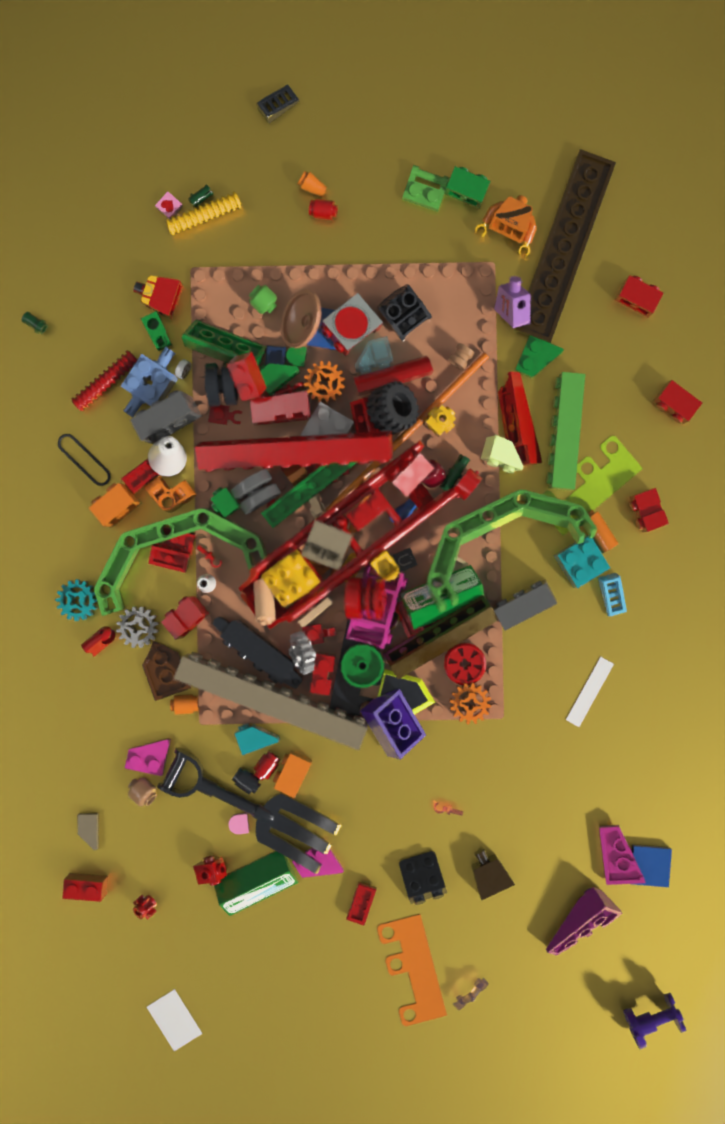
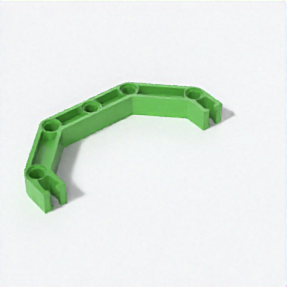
[427,490,597,612]
[94,508,267,616]

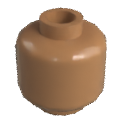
[128,777,157,807]

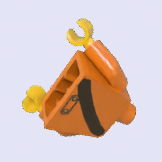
[475,195,537,257]

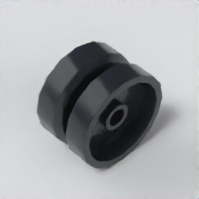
[205,362,238,407]

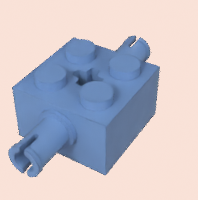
[121,347,178,418]

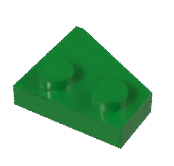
[514,336,564,378]

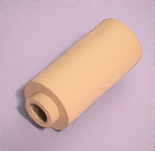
[253,579,276,625]

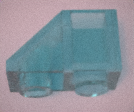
[355,336,393,374]

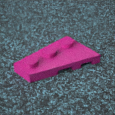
[599,825,646,885]

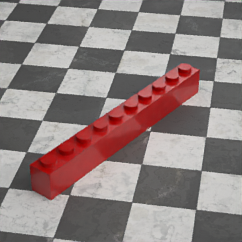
[195,431,393,472]

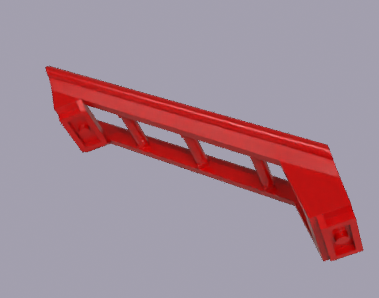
[238,440,460,629]

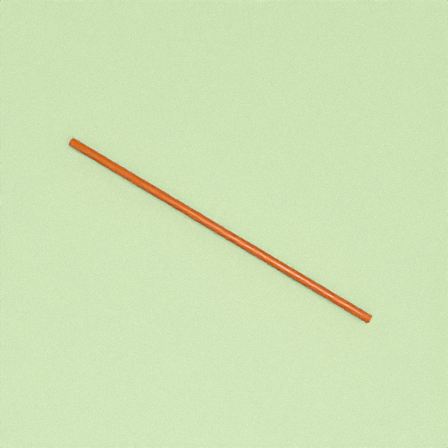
[325,352,489,511]

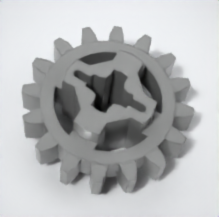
[116,606,159,648]
[289,631,316,674]

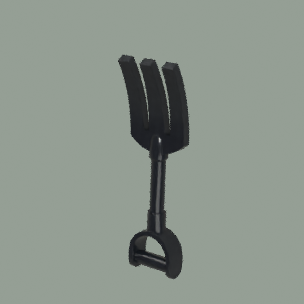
[157,748,341,874]

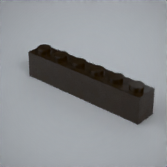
[383,595,498,679]

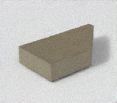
[77,813,98,850]

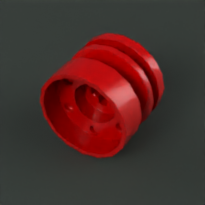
[345,578,387,620]

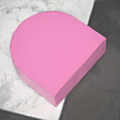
[229,813,249,834]

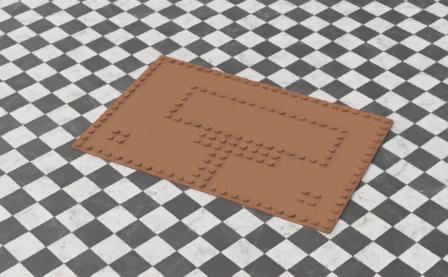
[190,262,504,725]

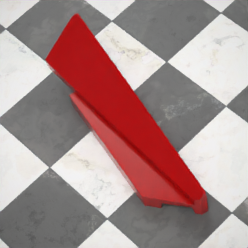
[498,371,542,466]

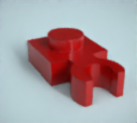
[208,405,242,425]

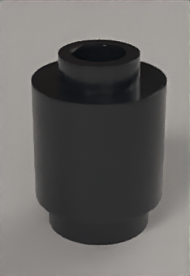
[232,767,261,795]

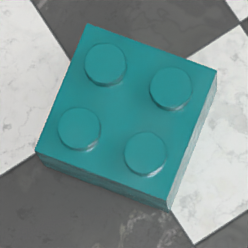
[553,535,610,588]

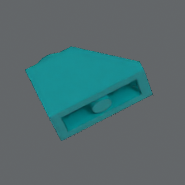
[234,723,280,755]

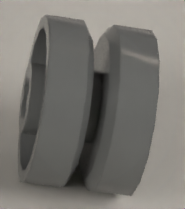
[231,469,281,515]

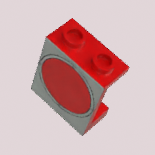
[321,293,383,357]

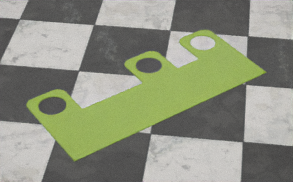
[542,436,643,536]

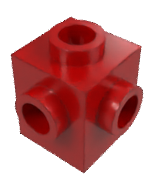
[193,855,227,886]

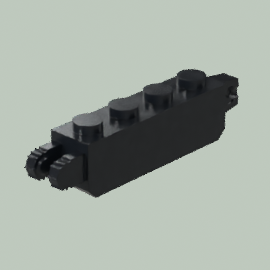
[212,616,303,689]

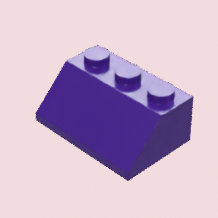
[360,689,426,760]

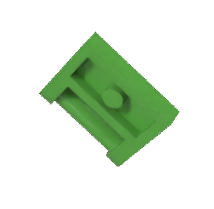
[402,165,450,212]

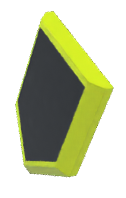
[377,669,435,715]

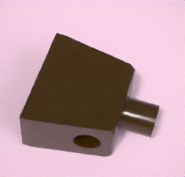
[471,849,515,900]

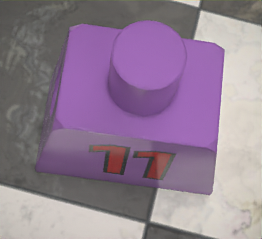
[494,276,530,328]

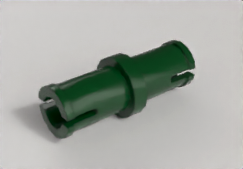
[439,454,471,491]

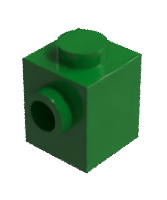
[210,487,241,518]

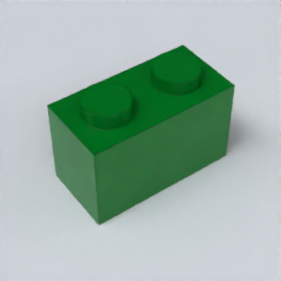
[445,166,490,209]

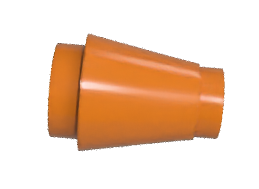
[297,171,327,197]

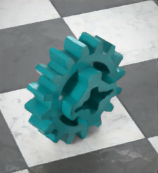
[55,579,98,621]

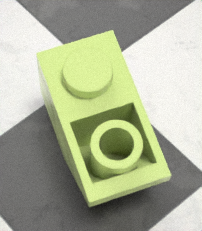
[481,435,523,473]

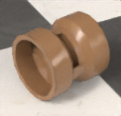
[448,343,474,370]

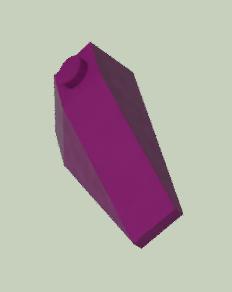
[546,887,623,956]

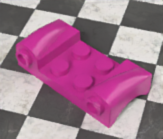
[346,564,408,649]

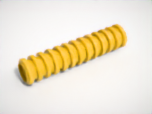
[165,191,241,236]

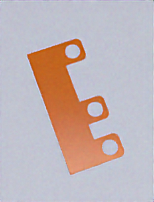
[377,914,447,1026]

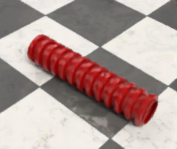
[71,350,137,412]

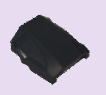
[377,284,432,341]

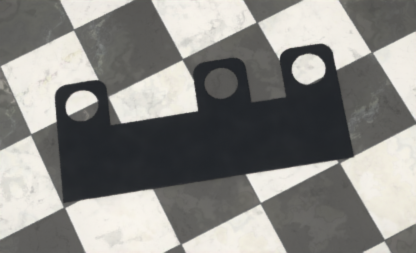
[330,619,392,716]

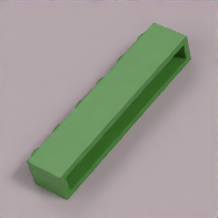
[546,372,585,491]

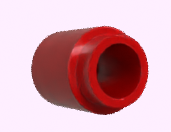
[309,198,338,221]
[253,751,281,780]

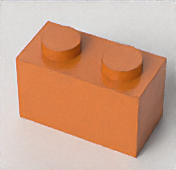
[273,750,312,798]

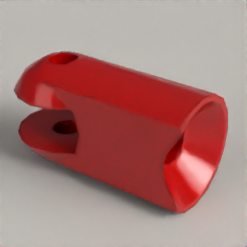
[81,626,115,657]

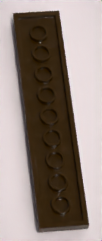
[514,149,616,343]

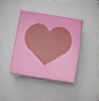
[155,192,183,219]

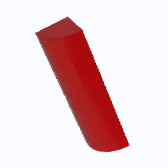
[353,355,433,396]

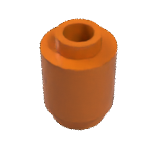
[170,694,199,715]

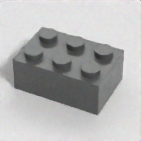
[130,390,202,444]

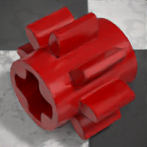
[133,894,157,920]

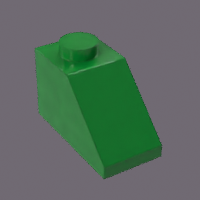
[259,364,300,397]

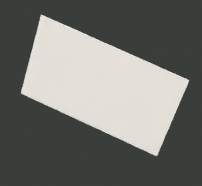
[147,989,202,1051]

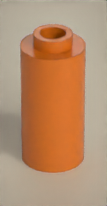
[587,510,619,553]

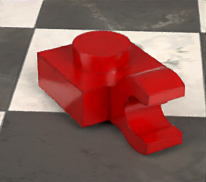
[302,623,337,645]

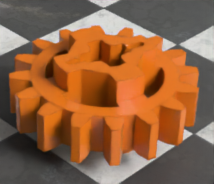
[304,361,345,404]
[449,683,491,725]

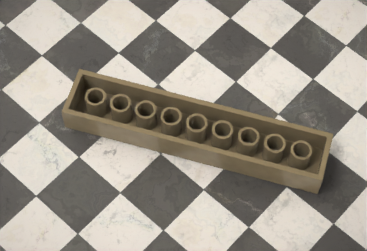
[174,652,367,750]

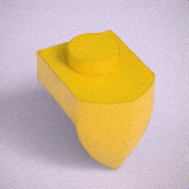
[370,550,399,581]

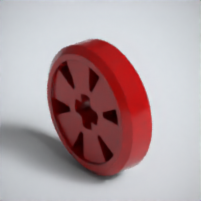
[443,642,486,685]

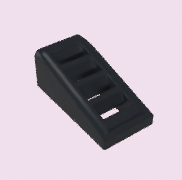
[256,85,299,123]

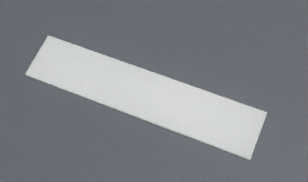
[566,657,614,727]

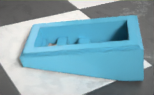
[598,573,627,617]

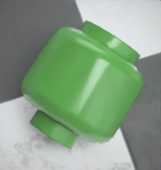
[248,285,277,314]

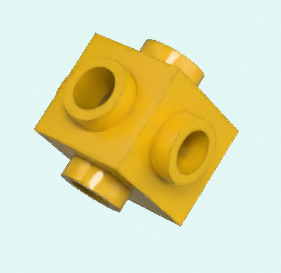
[425,405,456,437]

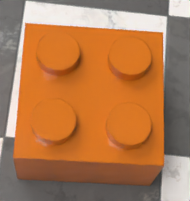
[89,483,141,527]

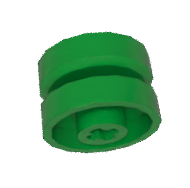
[341,643,384,688]

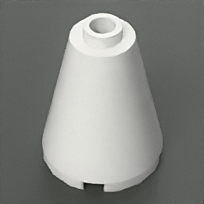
[148,437,187,477]

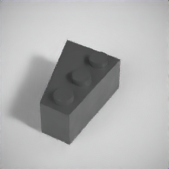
[494,579,557,631]

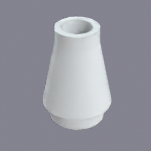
[197,574,216,593]

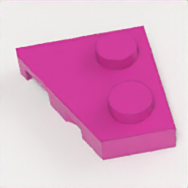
[125,738,171,776]

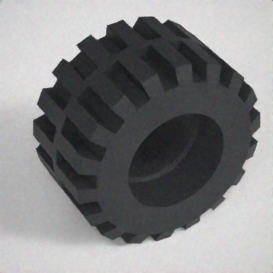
[367,381,419,435]

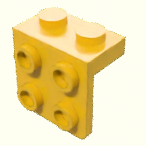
[262,550,320,607]

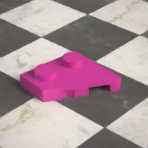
[292,839,344,878]

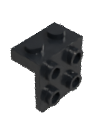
[399,851,447,905]

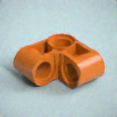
[144,475,196,513]

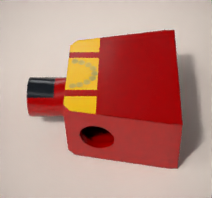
[133,276,183,320]

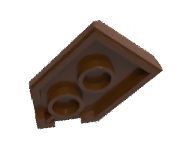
[142,641,191,701]

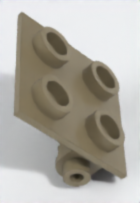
[301,520,353,570]

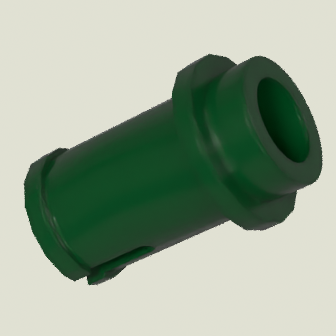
[188,184,214,207]
[21,311,48,334]

